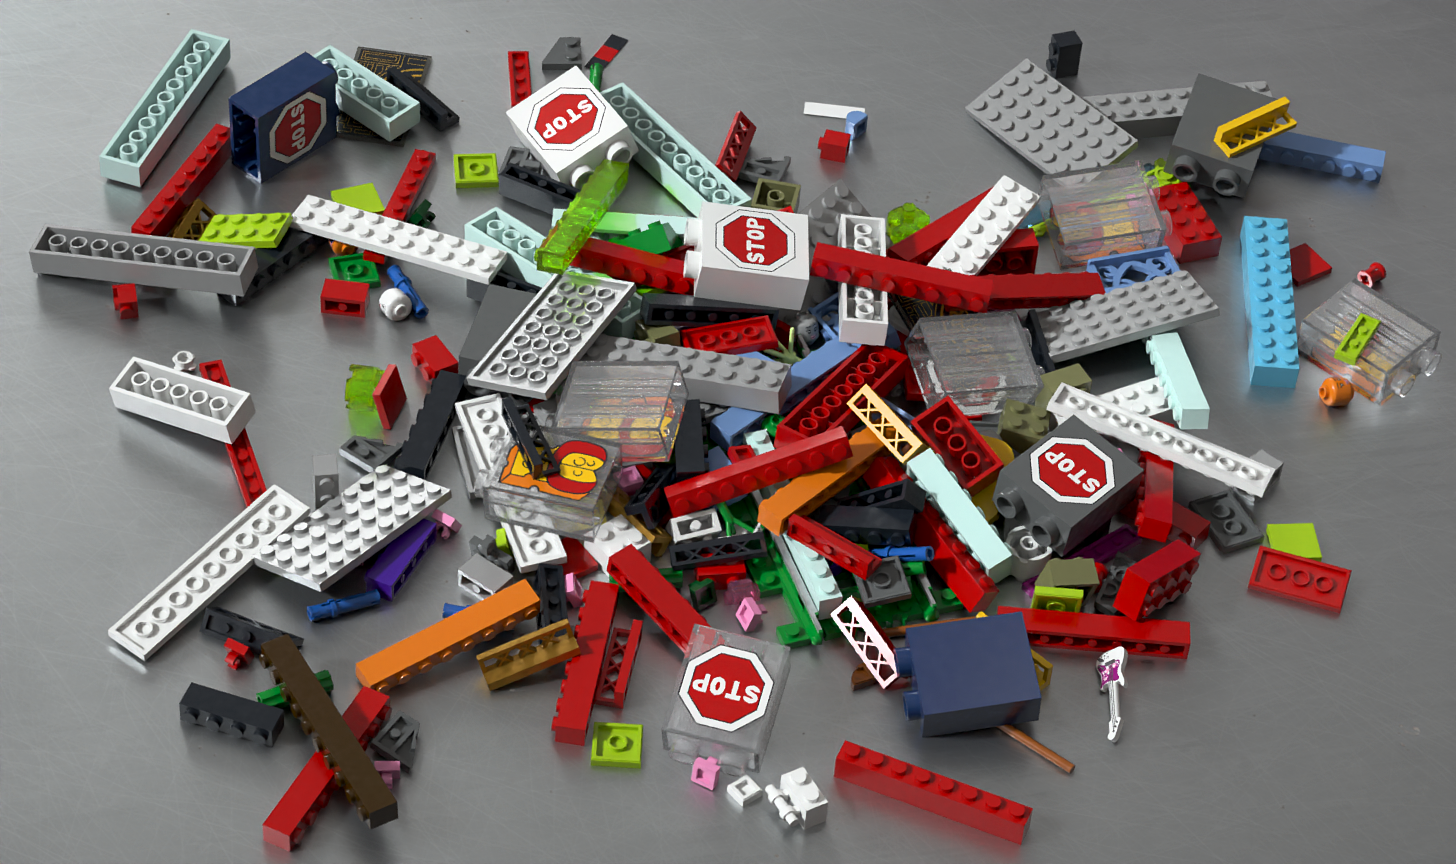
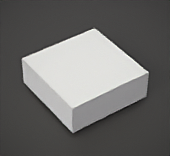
[727,775,763,807]

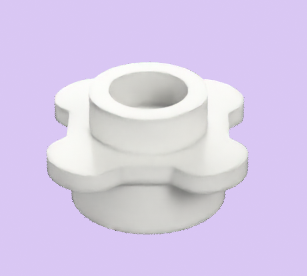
[172,351,197,372]

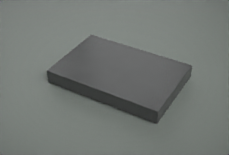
[1188,490,1264,555]

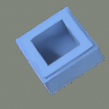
[845,111,868,141]

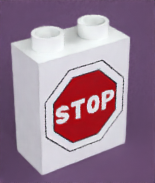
[506,66,639,191]
[683,201,809,310]

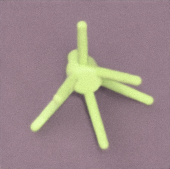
[763,327,803,366]

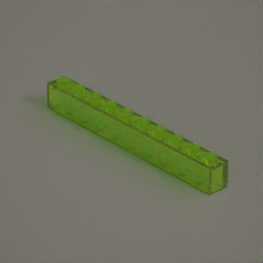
[534,159,629,275]

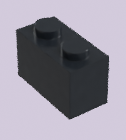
[1046,30,1083,79]

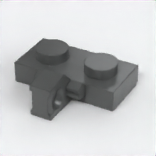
[498,146,542,176]
[469,534,515,574]

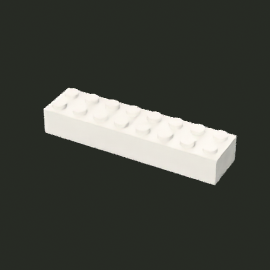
[838,214,888,346]

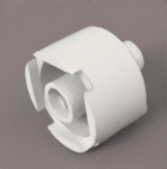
[1005,526,1052,582]

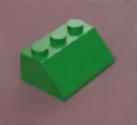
[608,220,683,255]

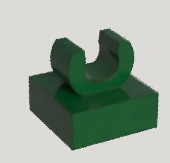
[406,199,436,229]
[688,578,718,611]

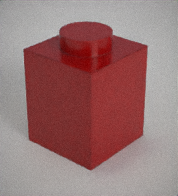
[818,129,851,163]

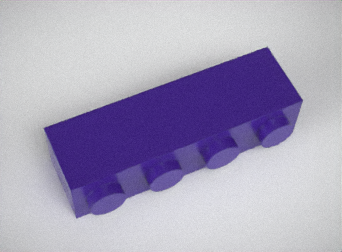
[364,518,437,602]

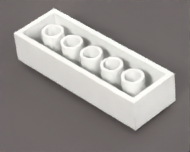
[109,356,256,444]
[1049,376,1178,445]

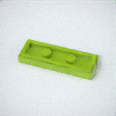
[1334,313,1381,366]

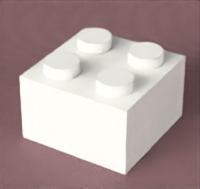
[584,514,652,577]

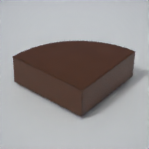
[851,662,876,691]

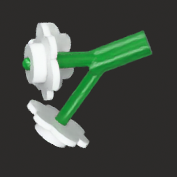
[716,501,763,538]

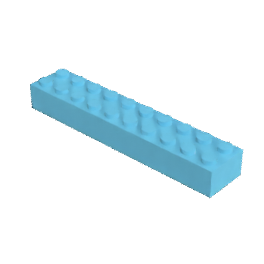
[1240,216,1300,388]

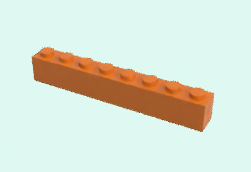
[757,416,902,537]
[356,579,540,694]

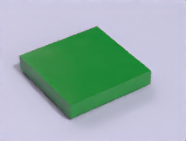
[328,253,381,288]

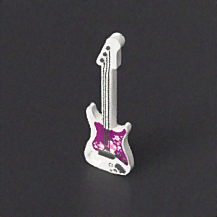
[1096,647,1128,742]

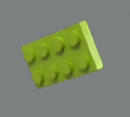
[199,212,293,248]

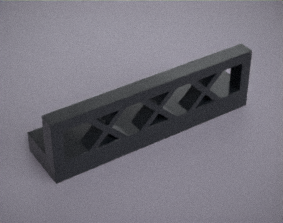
[386,66,460,131]
[1009,309,1056,400]
[501,397,561,480]
[624,463,677,530]
[669,531,768,571]
[533,563,568,645]
[199,607,304,655]

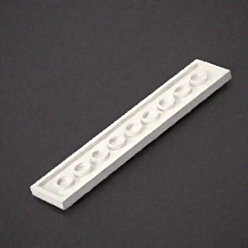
[888,175,1040,343]
[290,195,507,285]
[1046,383,1275,497]
[455,393,567,574]
[108,484,310,661]

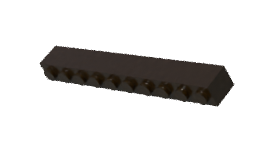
[259,634,398,830]

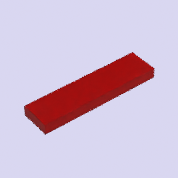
[508,51,532,108]

